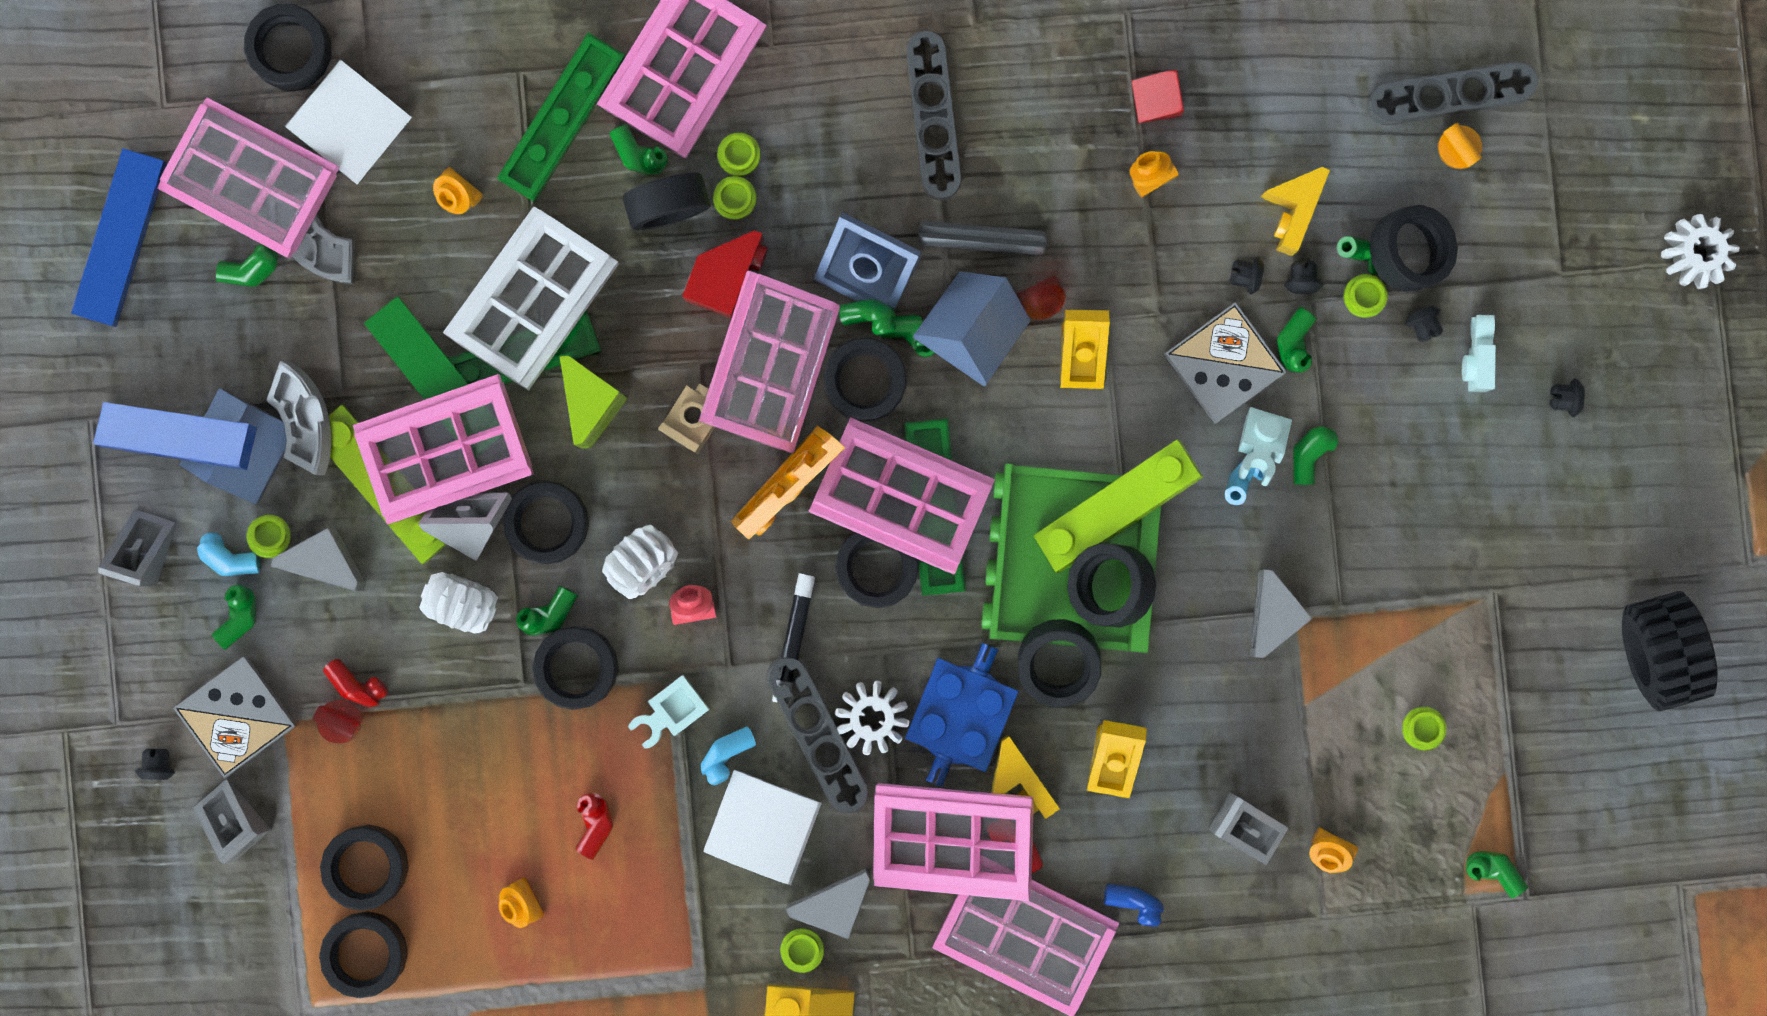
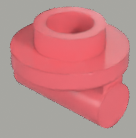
[669,585,717,625]

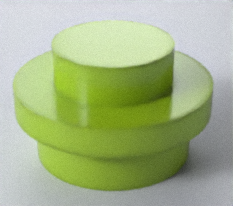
[717,132,761,177]
[713,176,757,220]
[1343,274,1388,318]
[246,515,291,558]
[1402,707,1446,751]
[780,928,824,973]

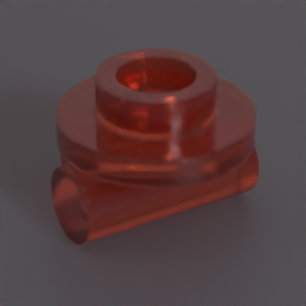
[1016,275,1066,320]
[313,700,362,744]

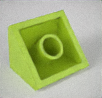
[560,355,628,449]

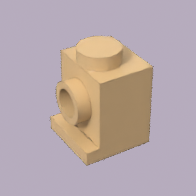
[658,384,715,454]

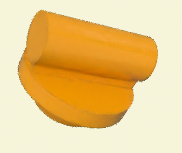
[1438,122,1483,169]
[1130,151,1179,198]
[433,167,483,214]
[1309,827,1358,873]
[499,877,545,928]

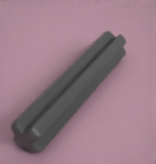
[918,221,1047,255]

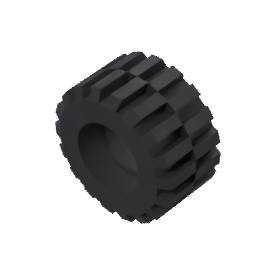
[1622,591,1718,711]

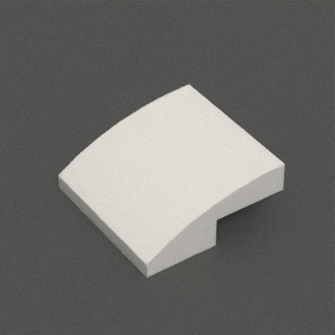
[285,59,412,184]
[703,770,822,885]

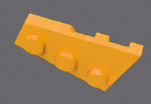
[730,425,845,539]

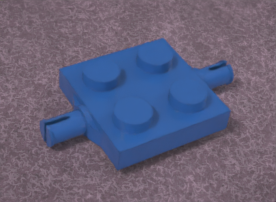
[905,643,1019,787]

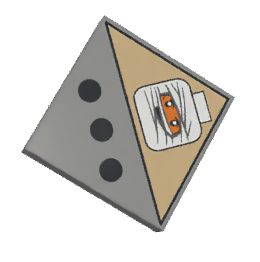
[1164,302,1286,424]
[173,656,298,778]

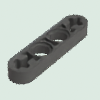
[907,31,961,201]
[1367,62,1538,125]
[766,657,868,813]

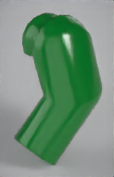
[216,244,278,287]
[881,315,935,357]
[516,585,578,636]

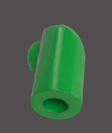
[609,124,668,176]
[1337,236,1378,275]
[839,299,896,335]
[1277,307,1317,373]
[1293,426,1338,485]
[212,584,256,650]
[1466,851,1529,898]

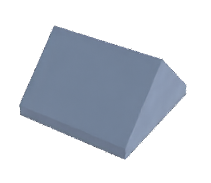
[813,212,921,311]
[913,271,1031,387]
[179,388,287,505]

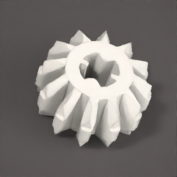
[1661,214,1740,289]
[602,525,678,599]
[419,572,498,634]
[835,680,909,755]

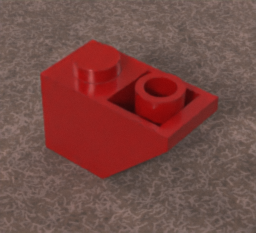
[682,231,768,319]

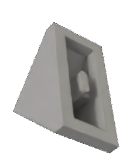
[419,493,512,561]
[98,509,176,587]
[271,528,365,591]
[1249,570,1312,658]
[193,779,272,864]
[1208,793,1288,865]
[786,868,870,939]

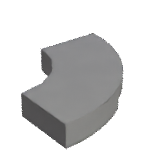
[267,194,355,284]
[266,361,331,475]

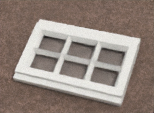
[443,207,619,391]

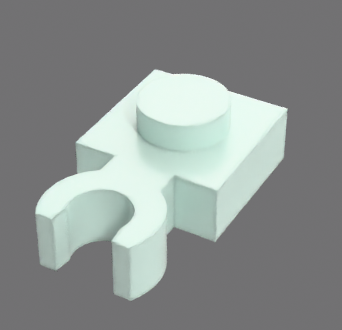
[1462,315,1496,392]
[1238,407,1292,486]
[628,675,710,749]

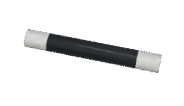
[772,573,815,705]

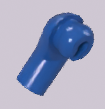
[1103,883,1164,927]

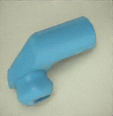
[1225,459,1263,505]
[197,532,261,576]
[701,726,756,785]

